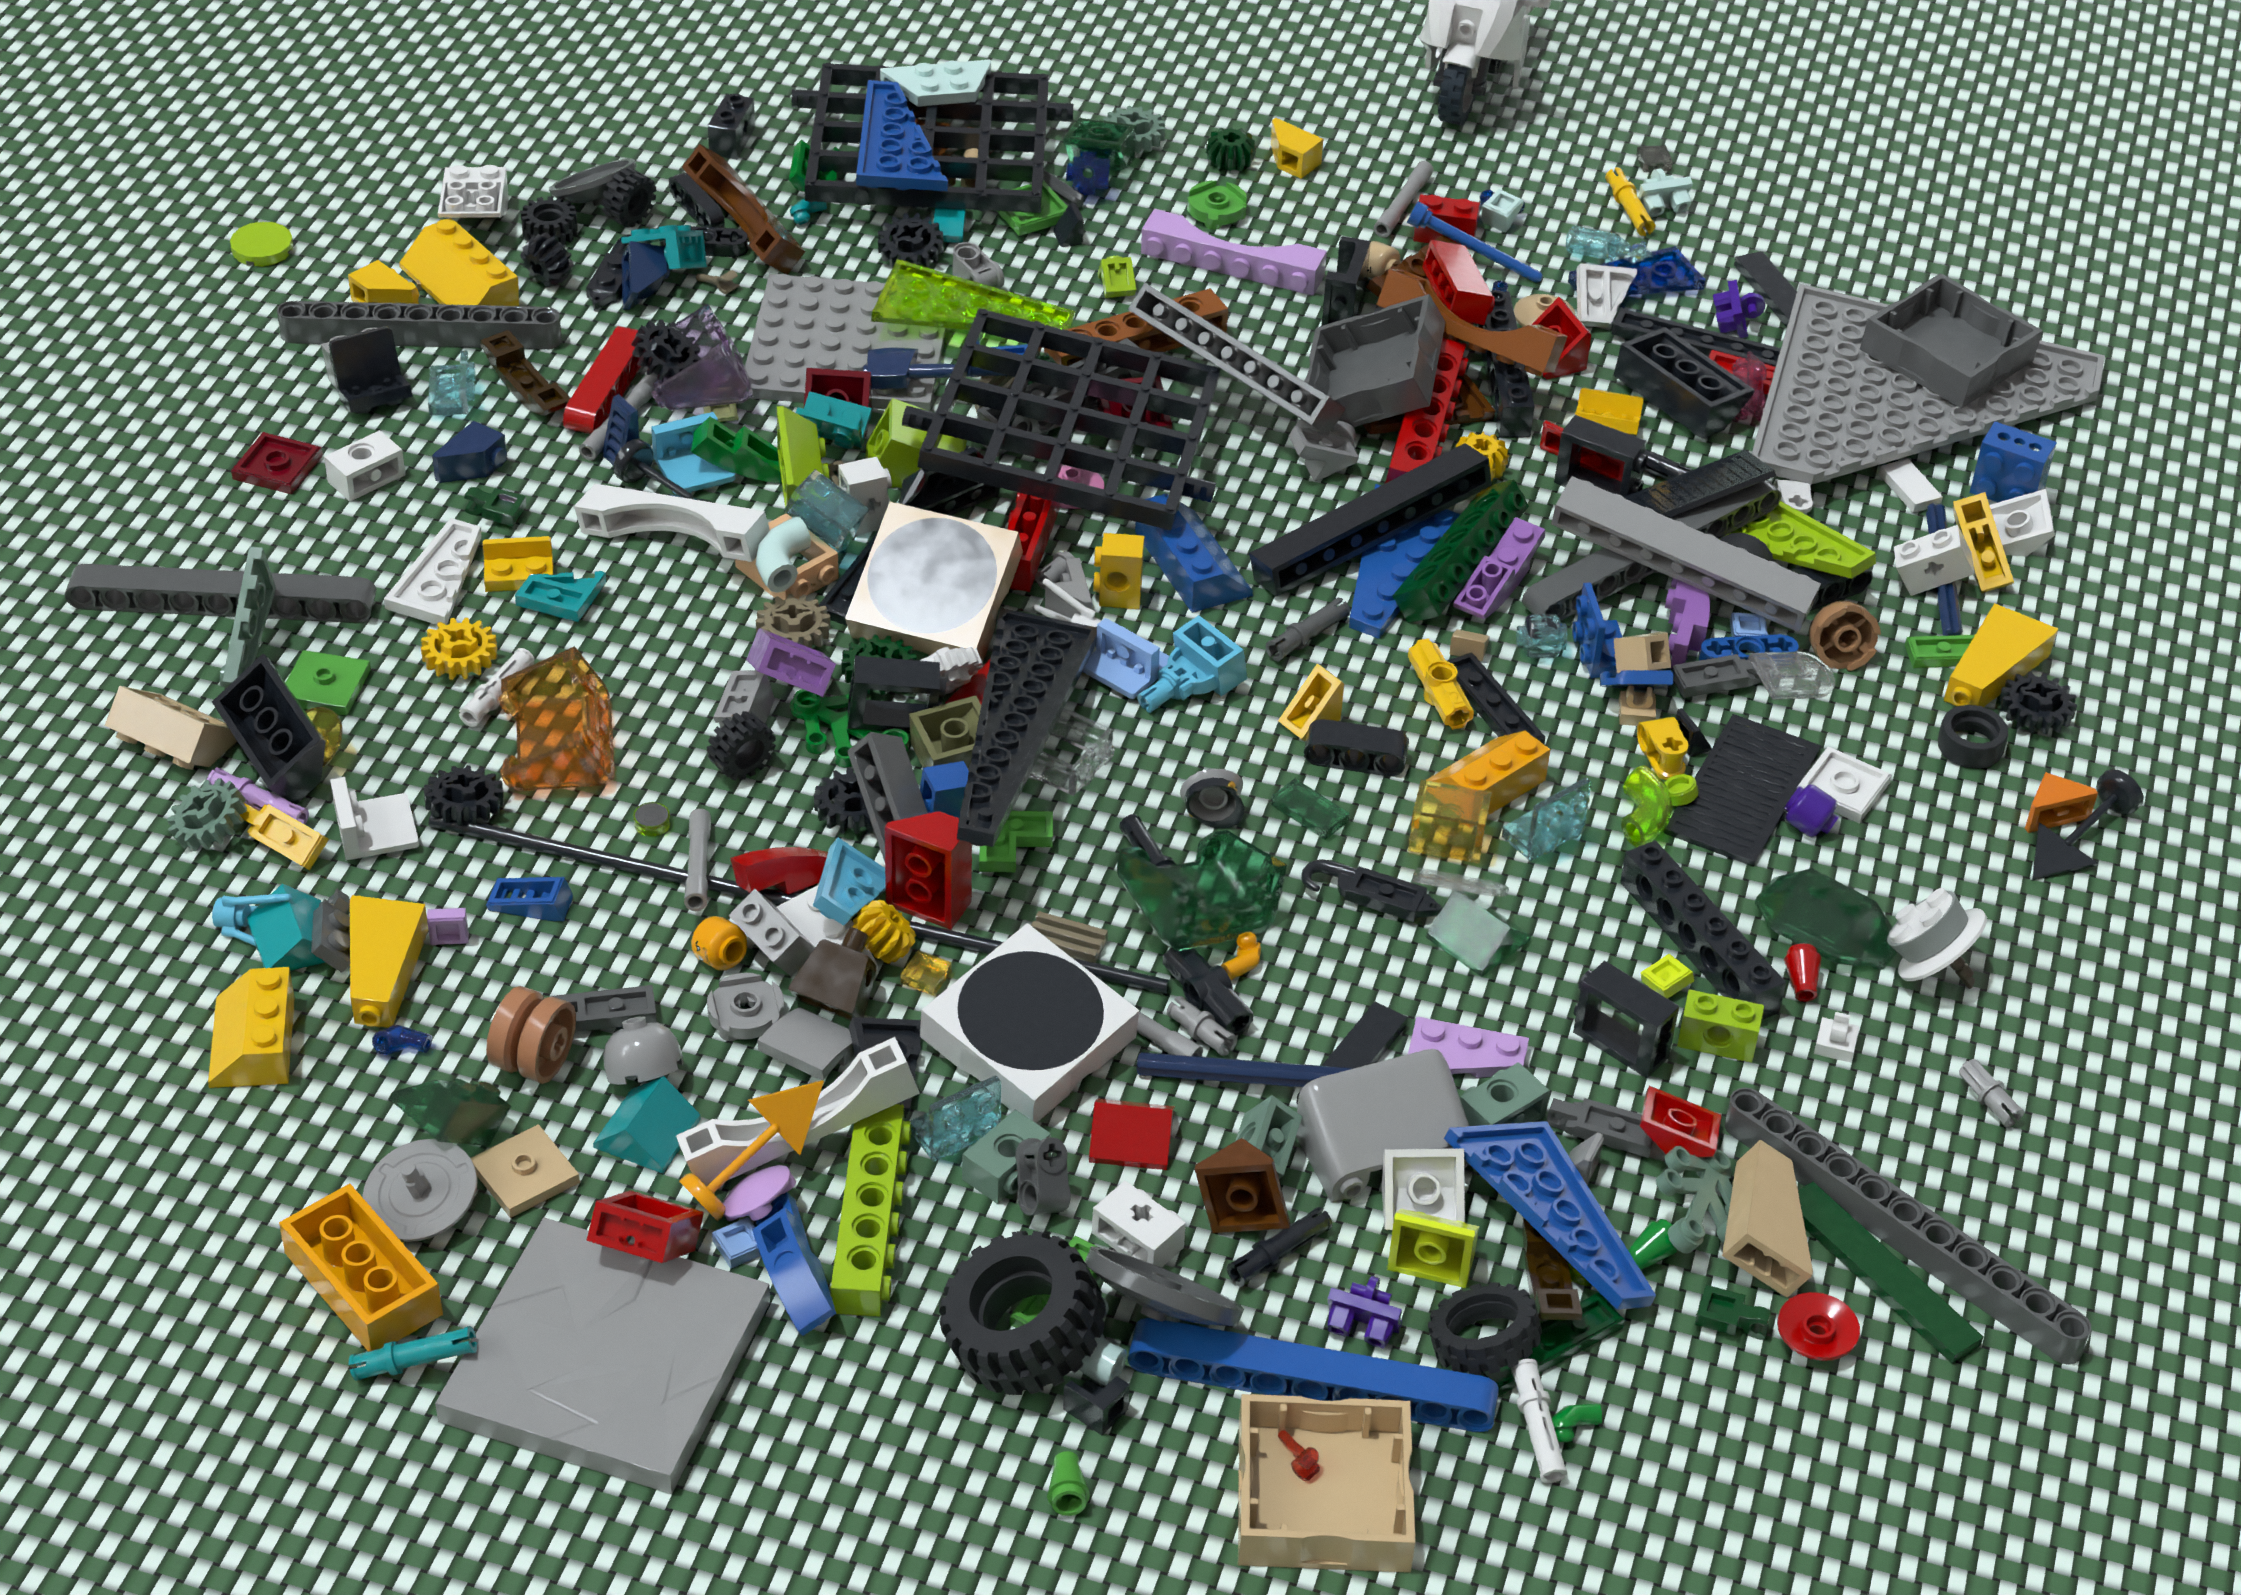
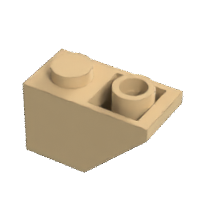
[1614,632,1671,673]

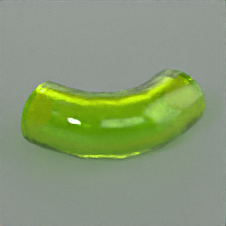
[1621,765,1673,848]

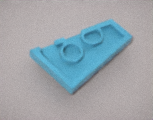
[813,837,886,926]

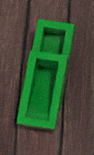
[691,416,782,484]

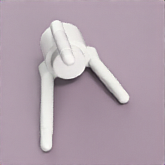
[1032,579,1102,627]

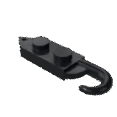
[586,234,651,310]
[1301,859,1443,922]

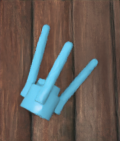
[212,893,292,946]

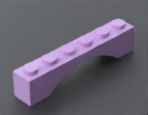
[1141,209,1327,296]

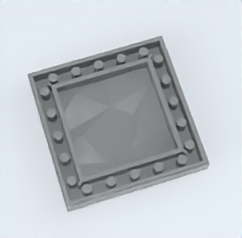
[435,1217,770,1494]

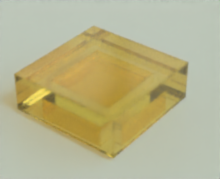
[901,950,952,996]

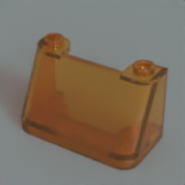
[499,646,615,791]

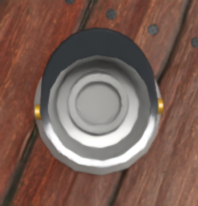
[1180,768,1245,829]

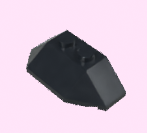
[898,447,1000,516]

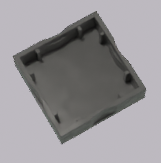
[1860,273,2043,409]
[1304,294,1445,427]

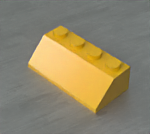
[399,218,519,306]

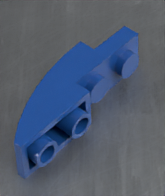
[752,1192,836,1336]

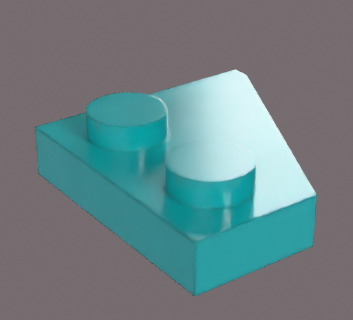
[515,571,606,622]

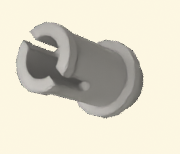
[1035,551,1075,589]

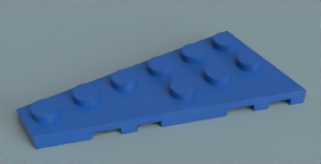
[856,80,948,191]
[1444,1121,1656,1310]

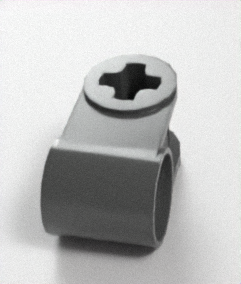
[1015,1137,1071,1216]

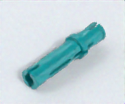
[349,1326,477,1381]

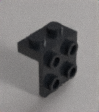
[329,326,413,414]

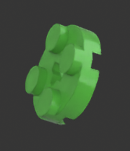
[1187,181,1247,230]

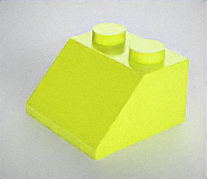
[1387,1208,1479,1288]

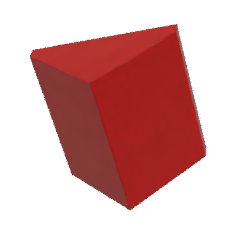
[1531,297,1592,380]
[1089,1098,1175,1170]

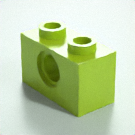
[1677,989,1764,1063]

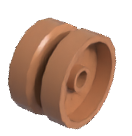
[486,986,576,1084]

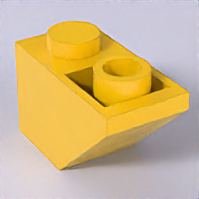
[1270,117,1324,179]
[348,260,419,304]

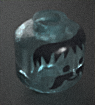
[1516,614,1567,659]

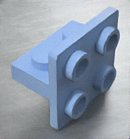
[1083,618,1169,699]

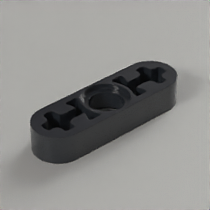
[669,172,725,228]
[660,225,748,257]

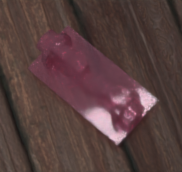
[1733,351,1767,422]

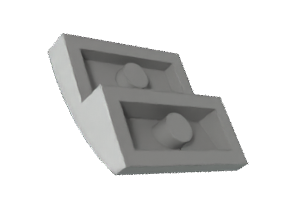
[757,1007,855,1080]

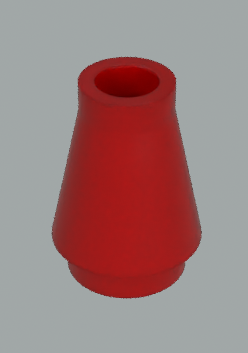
[1784,943,1821,1002]

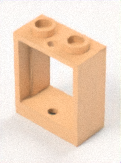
[735,513,839,600]

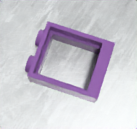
[746,628,836,697]

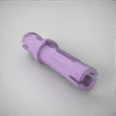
[207,767,309,824]

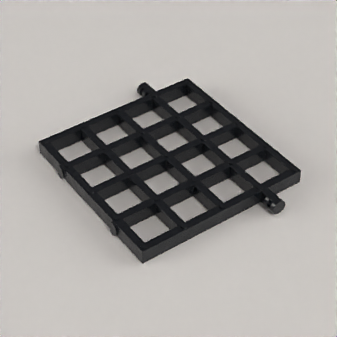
[791,63,1074,213]
[902,308,1221,531]

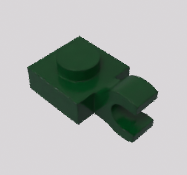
[464,487,526,526]
[1695,1285,1771,1340]

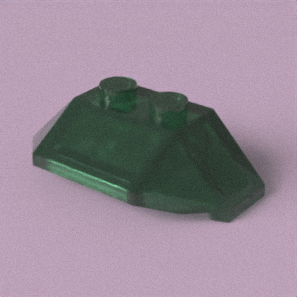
[1755,868,1898,969]

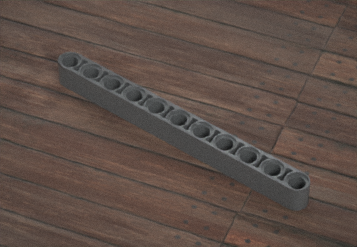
[1724,1087,2091,1365]

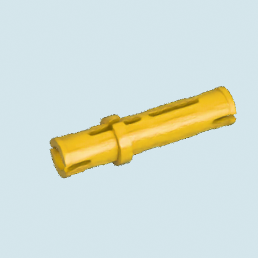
[1605,167,1656,236]

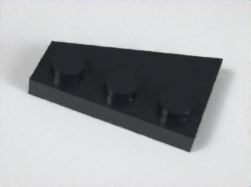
[849,1017,921,1118]

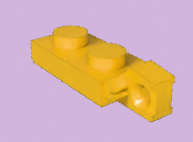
[240,803,329,871]

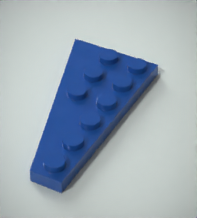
[1349,484,1460,639]

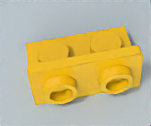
[483,536,554,592]

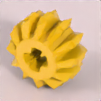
[1456,432,1509,481]
[852,899,916,963]

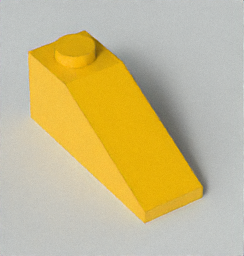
[1953,492,2014,593]

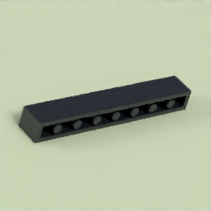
[1249,443,1492,597]

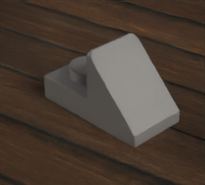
[1289,426,1359,481]
[1045,558,1092,619]

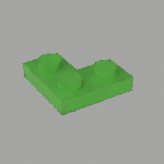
[979,811,1053,872]

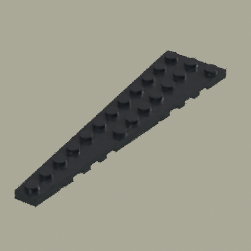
[957,608,1097,847]

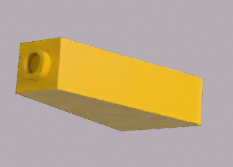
[1943,603,2058,707]
[350,895,429,1028]

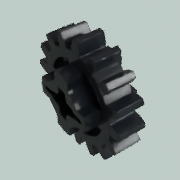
[877,213,944,271]
[631,319,702,384]
[1999,672,2077,735]
[424,765,504,826]
[814,767,874,834]

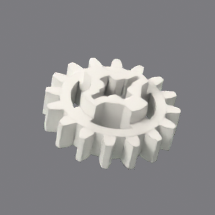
[913,646,983,696]

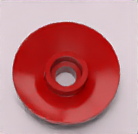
[1777,1292,1860,1361]

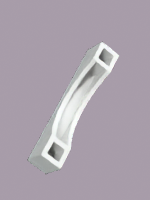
[574,484,770,562]
[676,1037,920,1186]

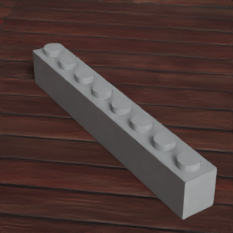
[1551,476,1821,632]

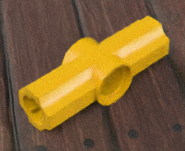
[1408,638,1474,730]

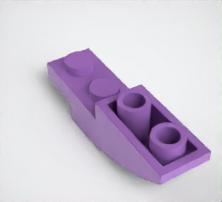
[1453,517,1545,619]
[1665,577,1710,669]

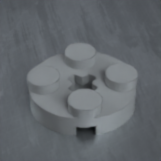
[707,973,784,1041]

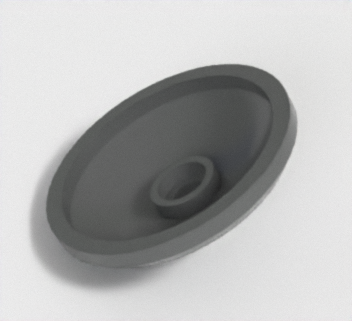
[549,158,637,206]

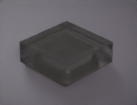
[1636,145,1673,172]

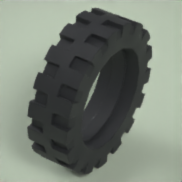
[1428,1282,1542,1375]

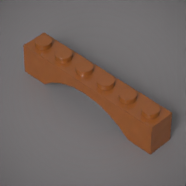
[1377,269,1568,376]

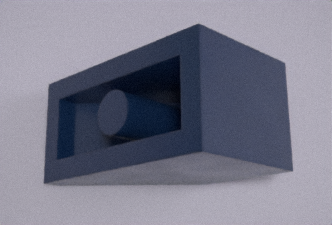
[621,241,670,310]
[432,421,507,483]

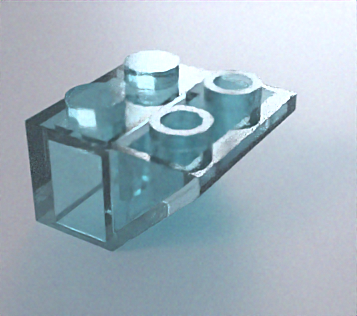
[784,469,869,553]

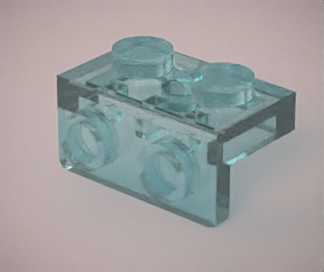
[428,350,476,416]

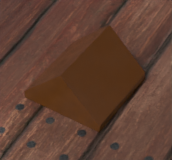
[1194,1138,1291,1233]

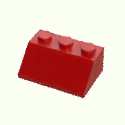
[885,811,972,930]

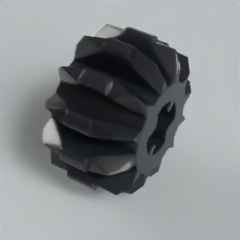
[520,232,574,288]

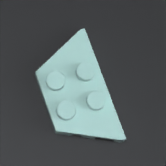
[880,60,991,106]

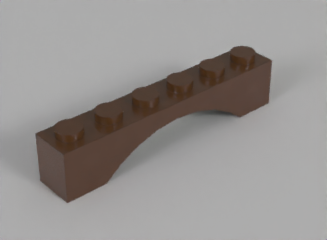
[682,144,805,275]

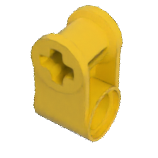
[1637,717,1689,780]

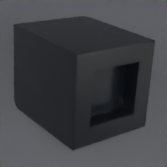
[1063,1376,1130,1435]

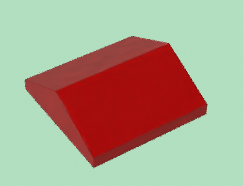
[1640,1085,1721,1157]

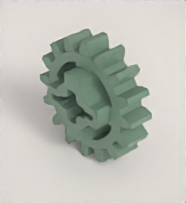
[1102,106,1166,153]
[167,778,247,851]

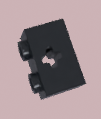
[708,93,755,160]

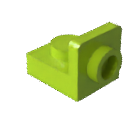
[1098,255,1137,298]

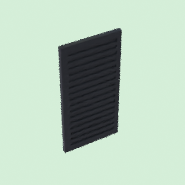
[1624,449,1776,518]
[1663,714,1821,867]

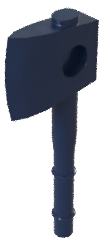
[863,347,1008,389]

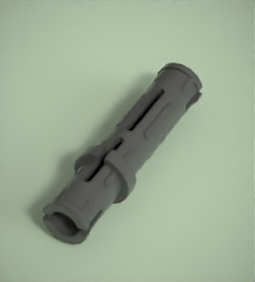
[1266,597,1350,661]

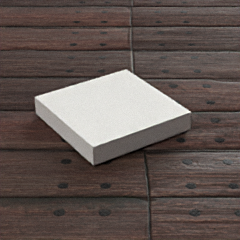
[1797,747,1892,824]

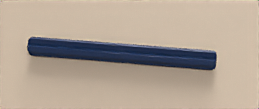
[1926,503,1963,636]
[1137,1052,1354,1088]

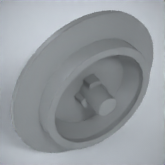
[363,1139,477,1242]

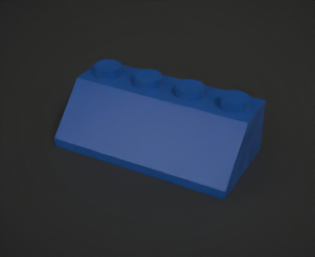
[1135,493,1253,613]

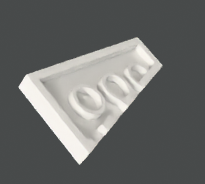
[384,518,482,625]

